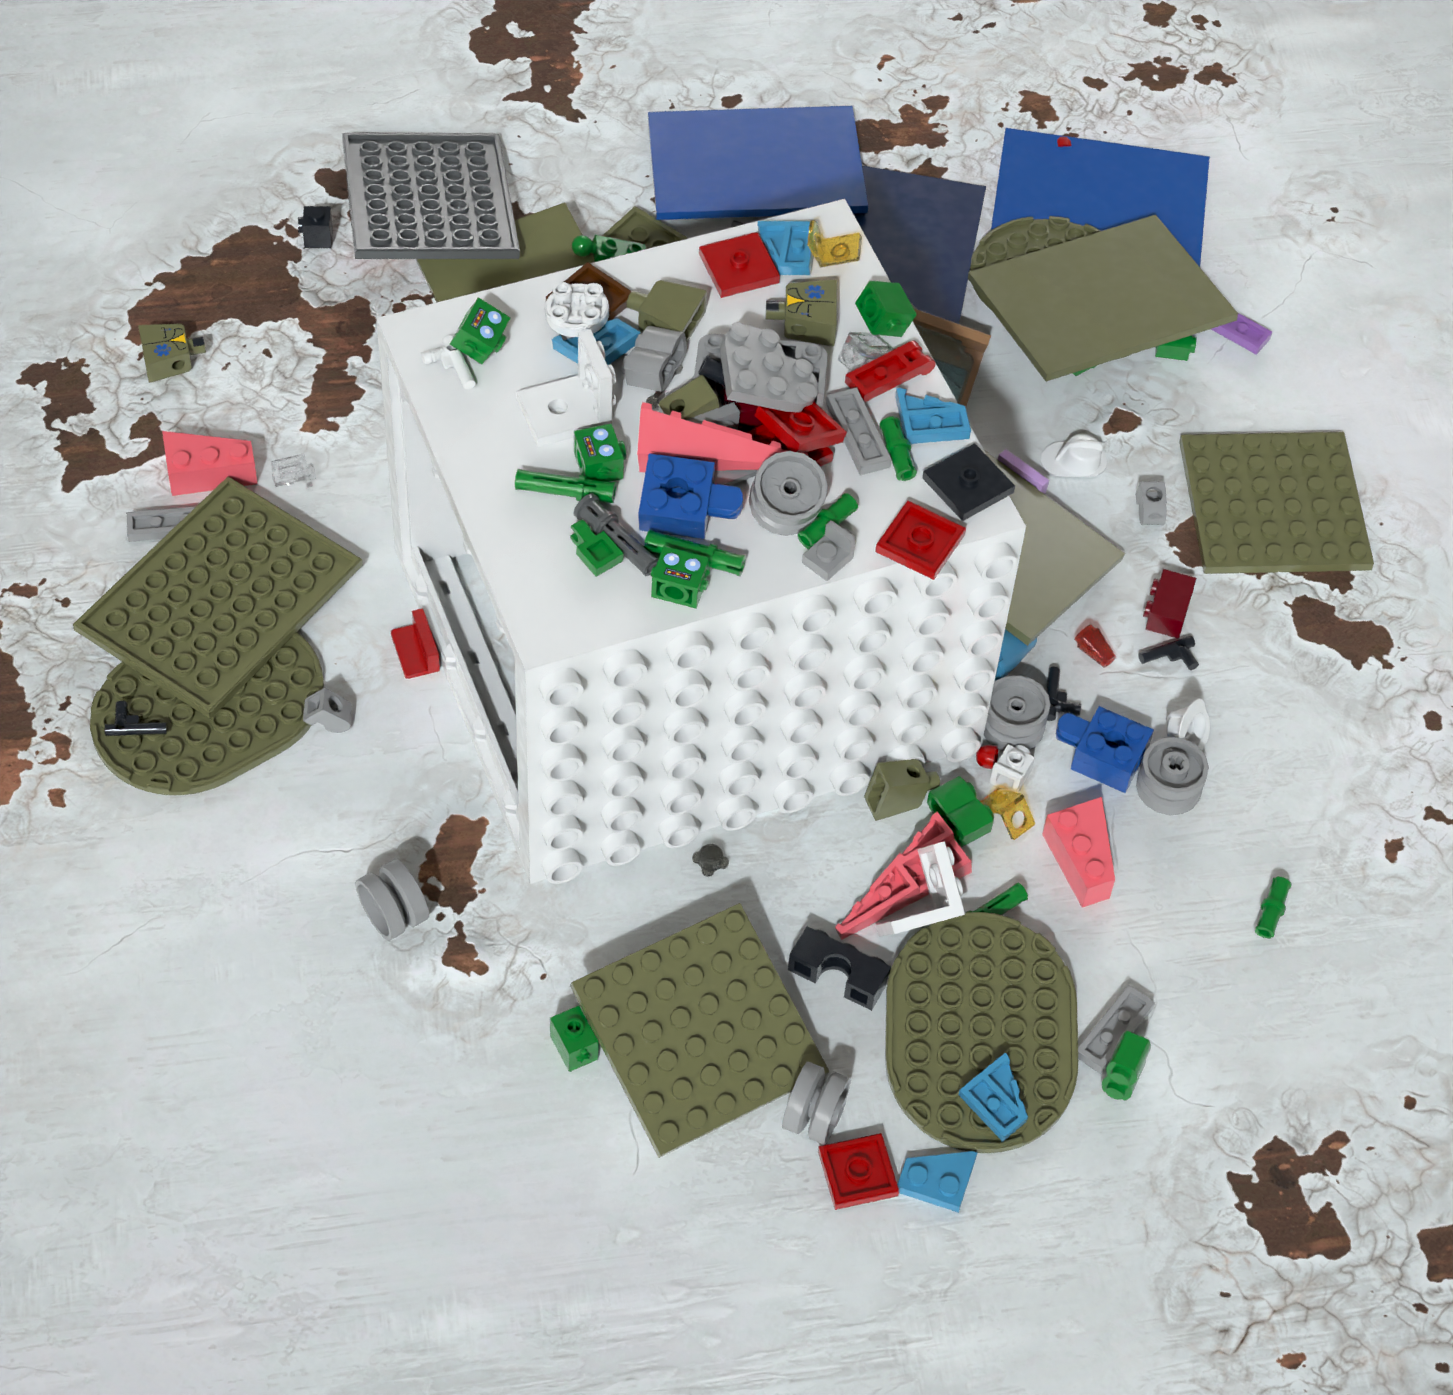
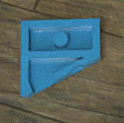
[757,221,818,275]

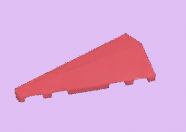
[637,402,808,472]
[835,812,972,940]

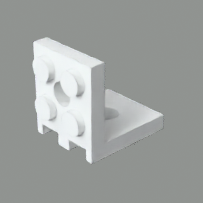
[517,329,616,447]
[876,841,965,937]

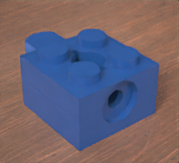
[638,454,743,539]
[1055,706,1154,793]

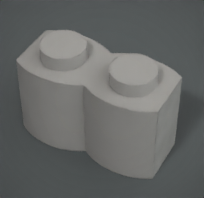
[622,326,687,392]

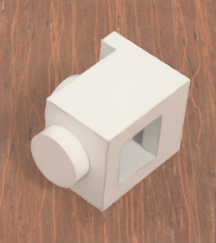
[990,744,1035,796]

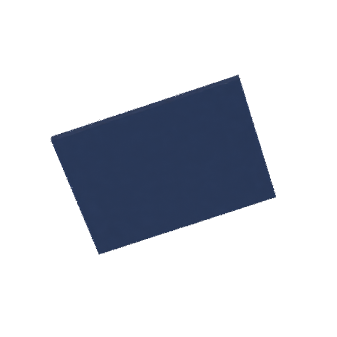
[853,166,986,324]

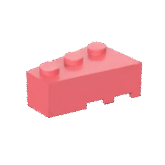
[162,431,257,496]
[1042,797,1115,908]

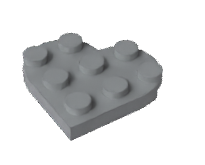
[720,322,818,412]

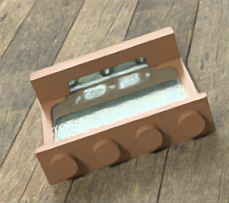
[913,309,991,408]

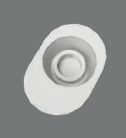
[1040,434,1107,477]
[1167,698,1210,751]

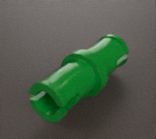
[879,416,917,481]
[797,493,858,549]
[1255,876,1292,939]

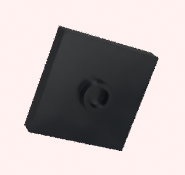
[922,443,1015,521]

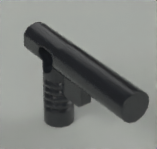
[1138,636,1199,670]
[1046,667,1081,721]
[104,701,167,736]

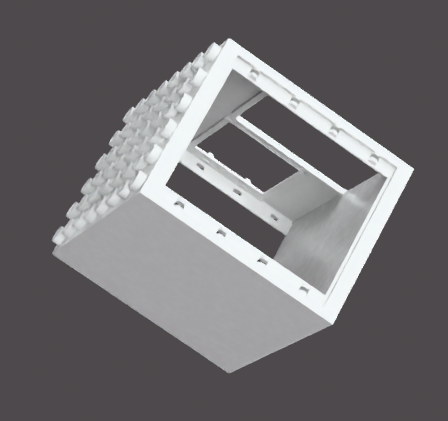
[376,199,1026,884]

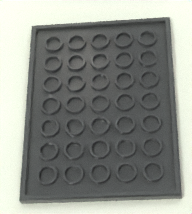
[342,133,520,259]

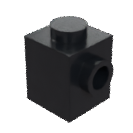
[298,206,333,248]

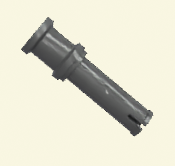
[573,493,658,576]

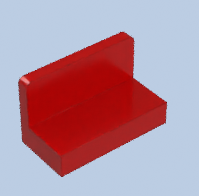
[391,608,440,679]

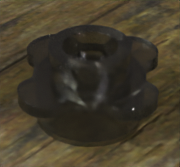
[692,844,729,877]

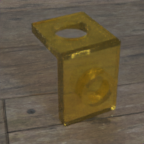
[807,220,862,268]
[980,788,1035,840]

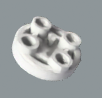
[545,282,609,337]

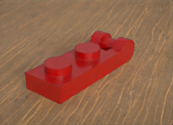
[845,340,936,403]

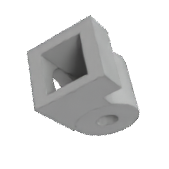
[1135,482,1167,525]
[303,687,352,733]

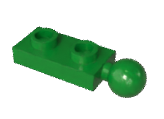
[572,235,646,262]

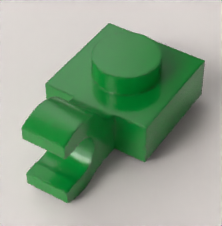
[570,519,624,577]

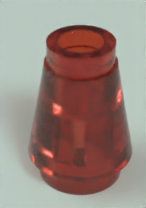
[1074,624,1117,668]

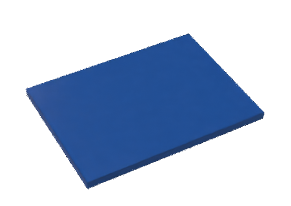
[648,106,868,220]
[991,128,1210,267]

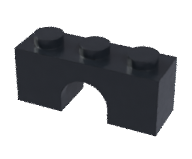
[788,926,891,1011]

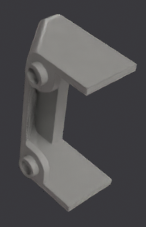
[694,334,828,409]

